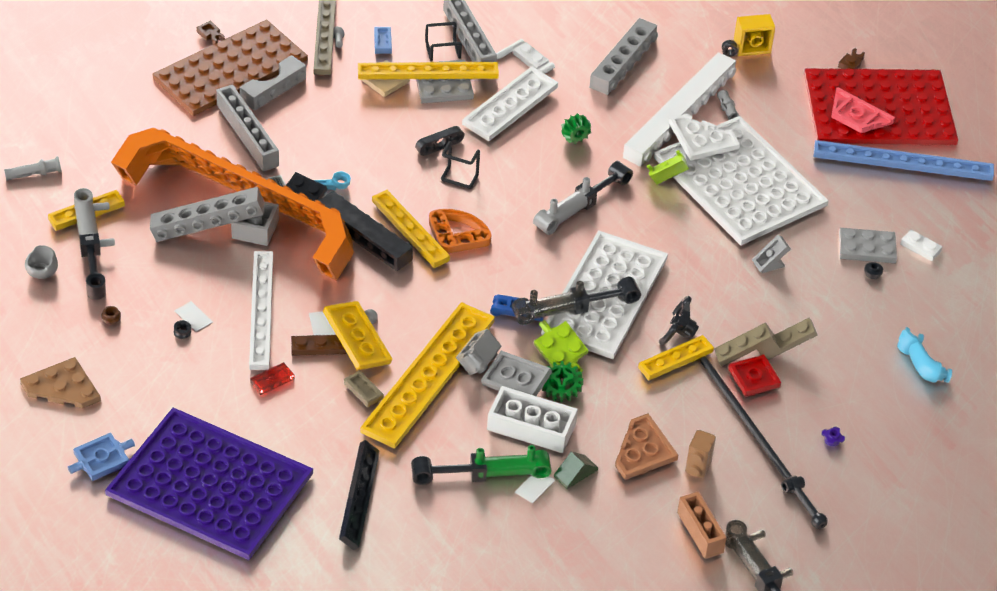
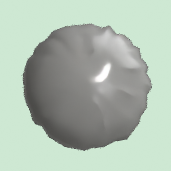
[24,245,58,279]

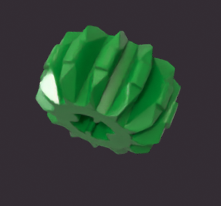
[561,113,592,144]

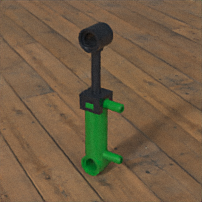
[411,445,552,485]

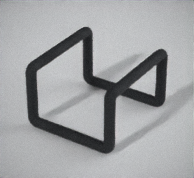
[425,22,462,61]
[441,141,480,189]

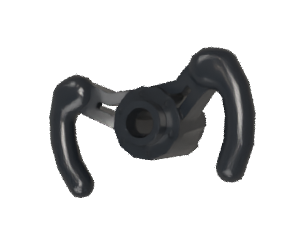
[659,296,699,345]

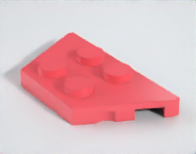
[831,87,895,133]

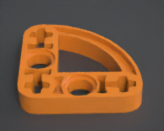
[429,209,492,254]

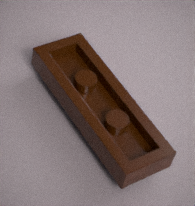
[291,335,347,356]

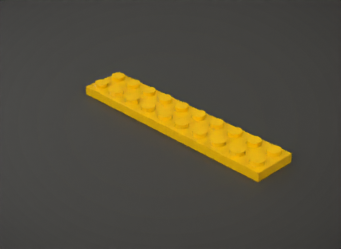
[360,302,495,449]

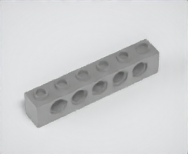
[443,0,497,62]
[589,18,658,95]
[150,187,264,242]

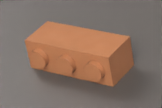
[677,491,727,559]

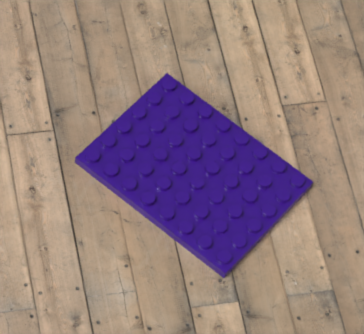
[105,407,313,560]

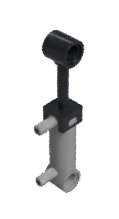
[533,161,633,235]
[74,188,115,300]

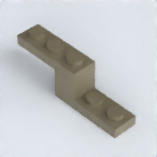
[714,317,818,367]

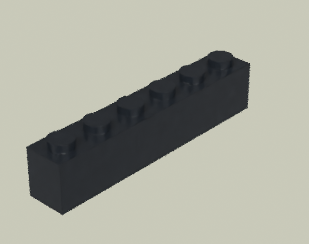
[319,191,413,271]

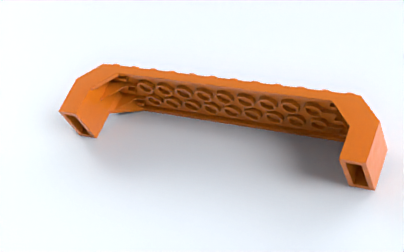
[111,127,354,281]

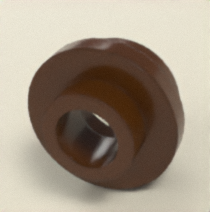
[101,306,121,324]

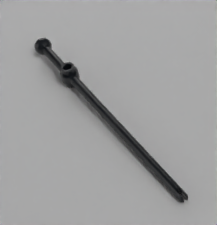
[700,357,828,529]

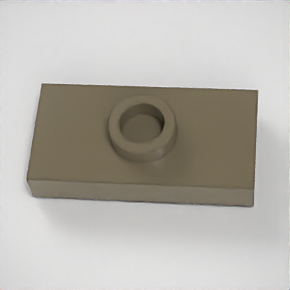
[344,370,384,408]

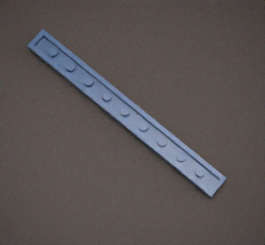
[813,140,994,181]

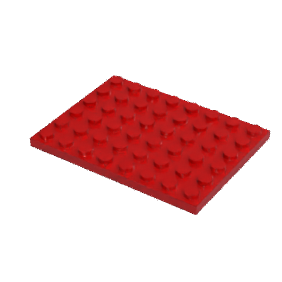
[804,68,958,145]

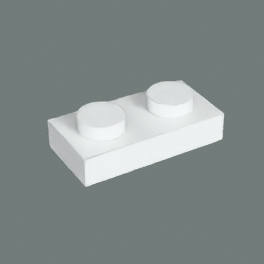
[900,230,943,261]

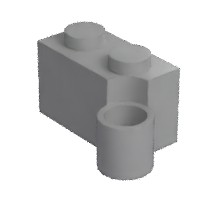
[456,329,502,375]

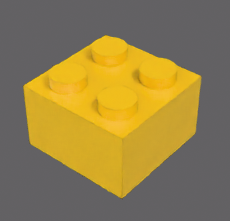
[734,14,776,56]

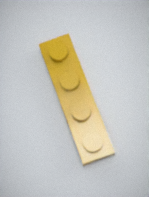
[48,189,125,231]
[638,335,714,381]

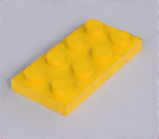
[323,301,393,370]

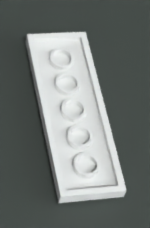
[462,66,559,141]

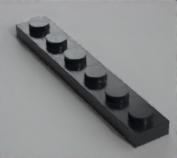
[339,440,380,550]

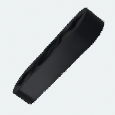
[415,126,465,156]

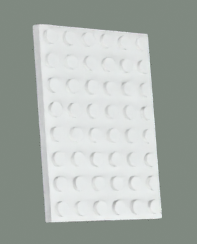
[654,116,828,245]

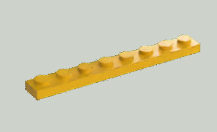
[357,62,499,80]

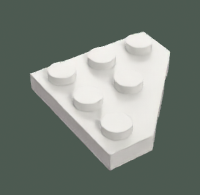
[668,114,740,161]

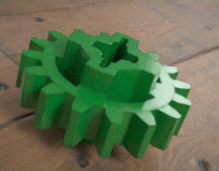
[542,361,583,402]

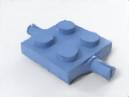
[68,432,135,481]

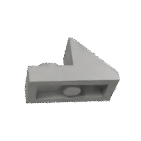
[752,234,791,273]

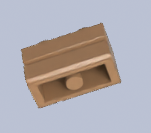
[685,430,716,478]

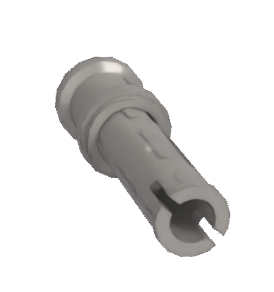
[4,156,62,181]

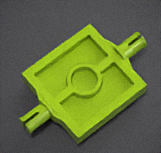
[534,320,588,372]

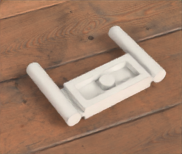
[496,39,555,74]

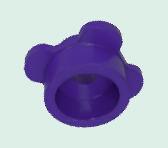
[822,427,845,447]

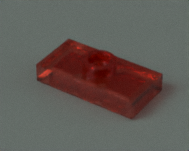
[250,362,295,395]

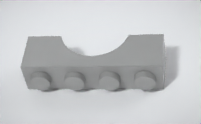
[240,55,306,111]

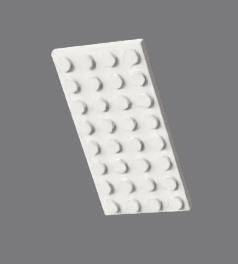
[541,230,668,359]

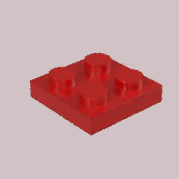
[728,355,781,397]

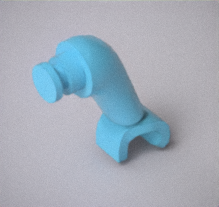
[897,327,952,383]

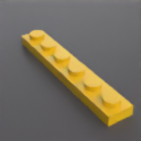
[372,189,450,268]

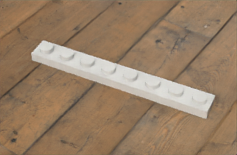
[249,251,273,370]

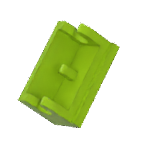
[647,150,689,185]

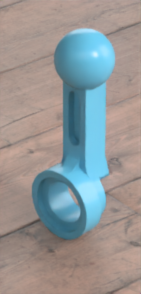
[314,171,351,191]

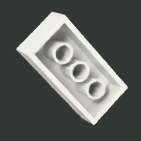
[487,386,578,453]

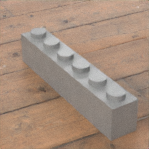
[216,85,280,172]

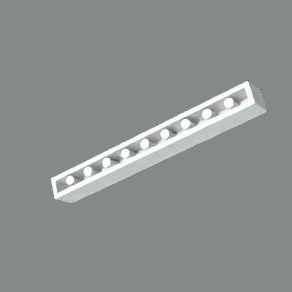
[623,52,736,167]

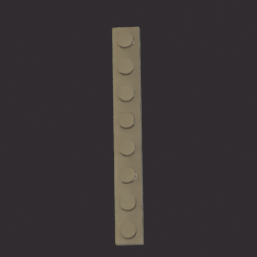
[313,0,336,75]

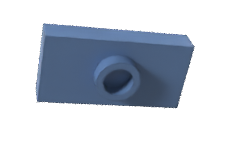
[374,27,392,54]

